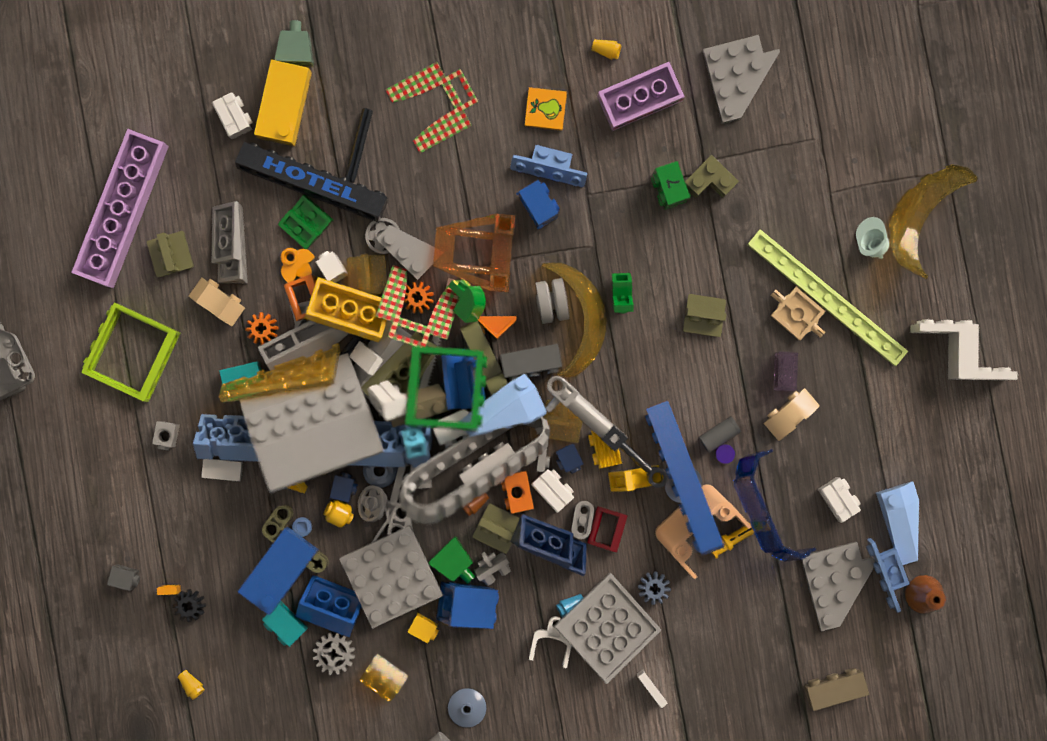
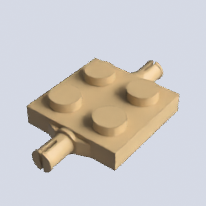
[770,287,825,341]

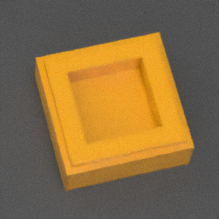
[157,585,181,595]

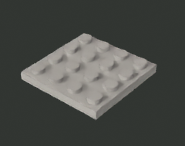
[339,525,443,628]
[554,573,661,684]

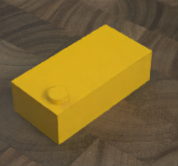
[254,60,312,146]
[304,277,387,342]

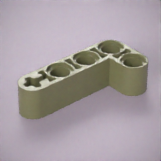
[460,321,508,395]
[262,505,329,573]

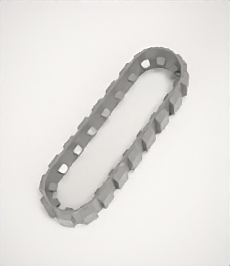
[399,417,550,524]

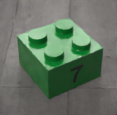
[651,161,690,210]

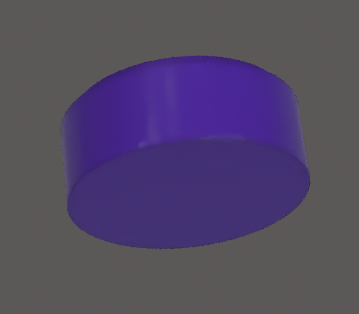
[715,444,735,464]

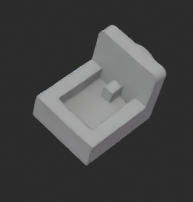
[537,448,550,472]

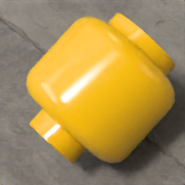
[324,499,354,528]

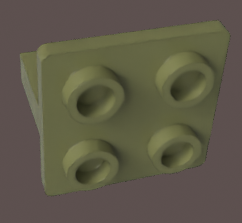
[147,231,194,277]
[683,294,727,337]
[473,503,520,554]

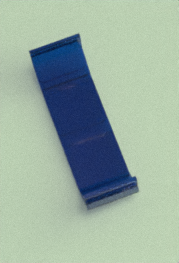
[733,449,816,562]

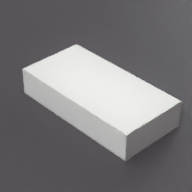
[349,341,383,376]
[201,459,243,481]
[637,670,668,708]

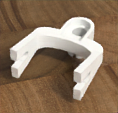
[529,616,571,668]

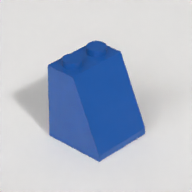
[436,581,499,629]

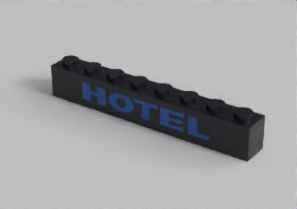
[235,142,387,223]

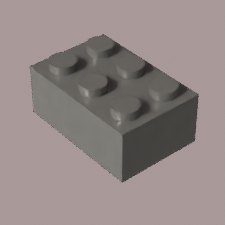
[500,344,562,381]

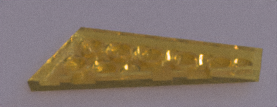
[219,343,340,402]

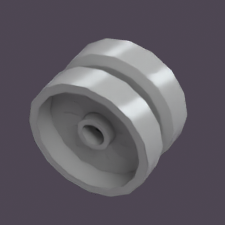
[535,278,569,324]

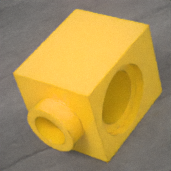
[408,613,439,643]

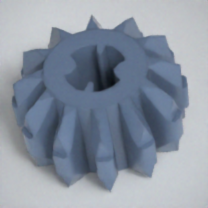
[638,571,671,605]

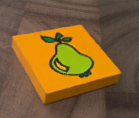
[525,87,567,130]

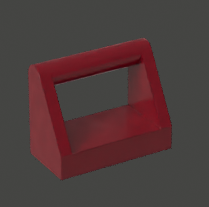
[587,506,628,553]

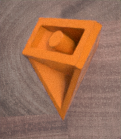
[478,316,516,340]

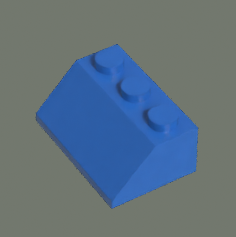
[441,355,465,409]
[295,575,362,637]

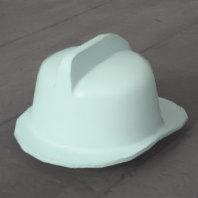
[856,217,889,259]

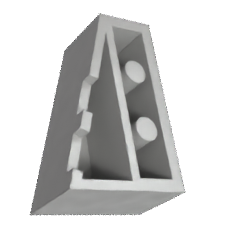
[376,225,444,280]
[459,442,515,485]

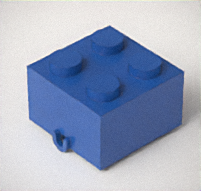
[516,180,560,230]

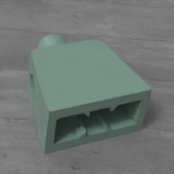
[275,20,314,66]

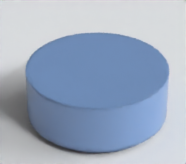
[292,517,312,537]

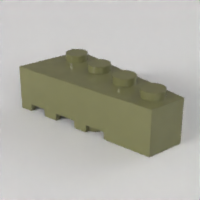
[361,332,440,397]

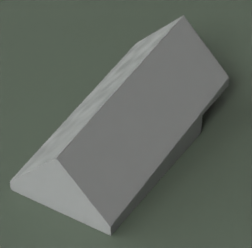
[211,201,248,283]
[353,320,412,400]

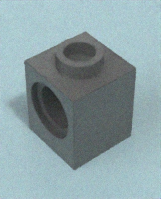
[107,564,140,591]

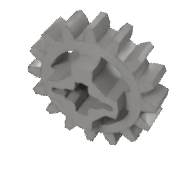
[313,632,355,675]

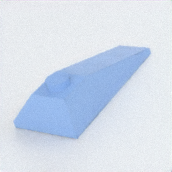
[459,374,546,437]
[876,481,919,565]

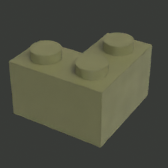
[685,155,739,198]

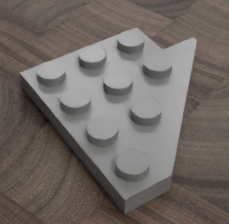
[703,35,780,124]
[800,541,875,631]

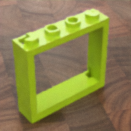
[81,303,181,402]

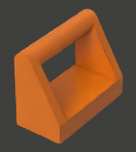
[284,274,317,321]

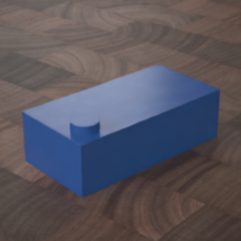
[238,527,319,615]

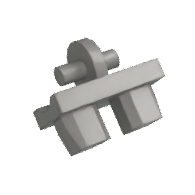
[474,552,511,586]

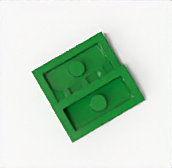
[278,195,333,249]

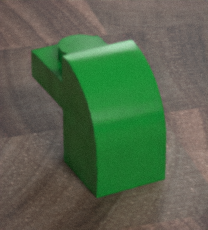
[612,273,634,314]
[448,279,486,323]

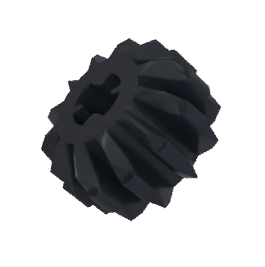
[172,589,206,622]

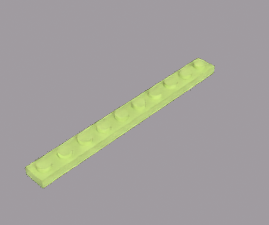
[747,230,908,366]

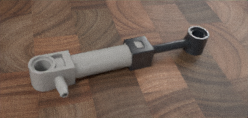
[545,376,668,488]

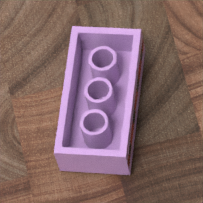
[597,62,684,131]

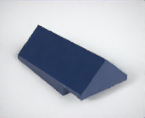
[511,514,587,576]

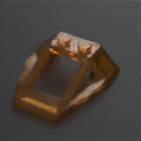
[433,214,515,293]

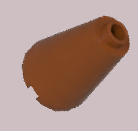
[905,575,946,614]

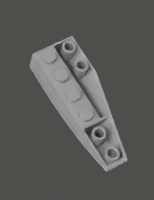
[258,321,349,378]

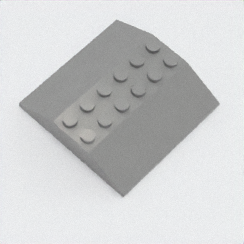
[238,353,384,493]

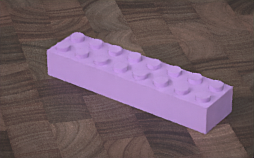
[71,129,169,288]

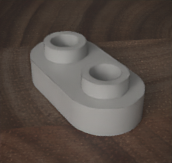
[571,501,594,539]

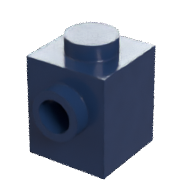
[556,443,583,474]
[330,472,358,502]

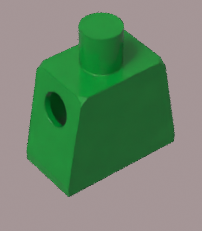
[428,536,475,584]

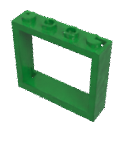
[405,346,487,432]

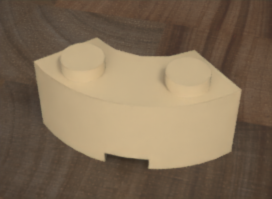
[189,277,245,326]
[764,388,820,441]

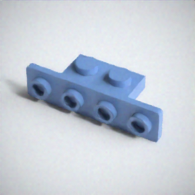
[510,145,587,187]
[866,538,910,613]

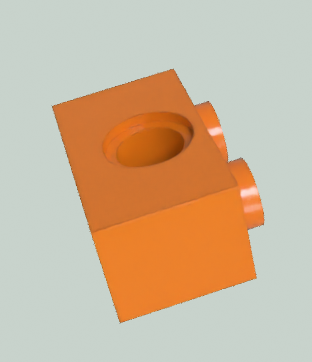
[501,470,534,514]

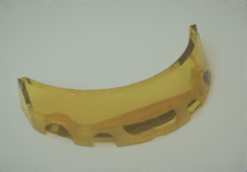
[889,164,978,280]
[542,263,606,378]

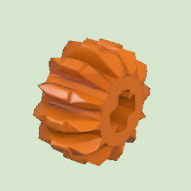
[403,282,434,314]
[246,312,279,345]

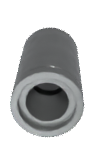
[699,416,741,453]

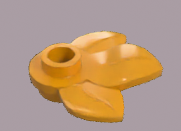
[281,248,315,283]

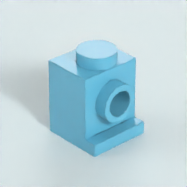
[401,426,427,459]

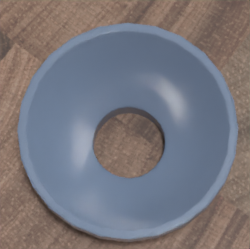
[363,466,398,488]

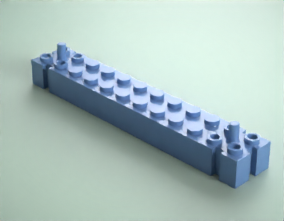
[193,414,433,468]

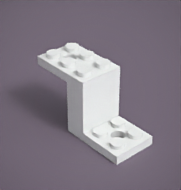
[910,320,1017,380]

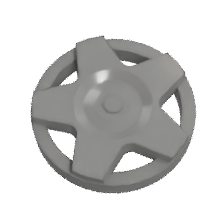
[365,218,400,254]
[358,485,387,522]

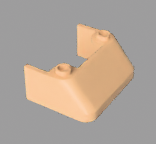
[655,484,752,579]

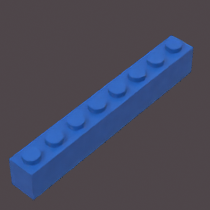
[645,401,725,556]

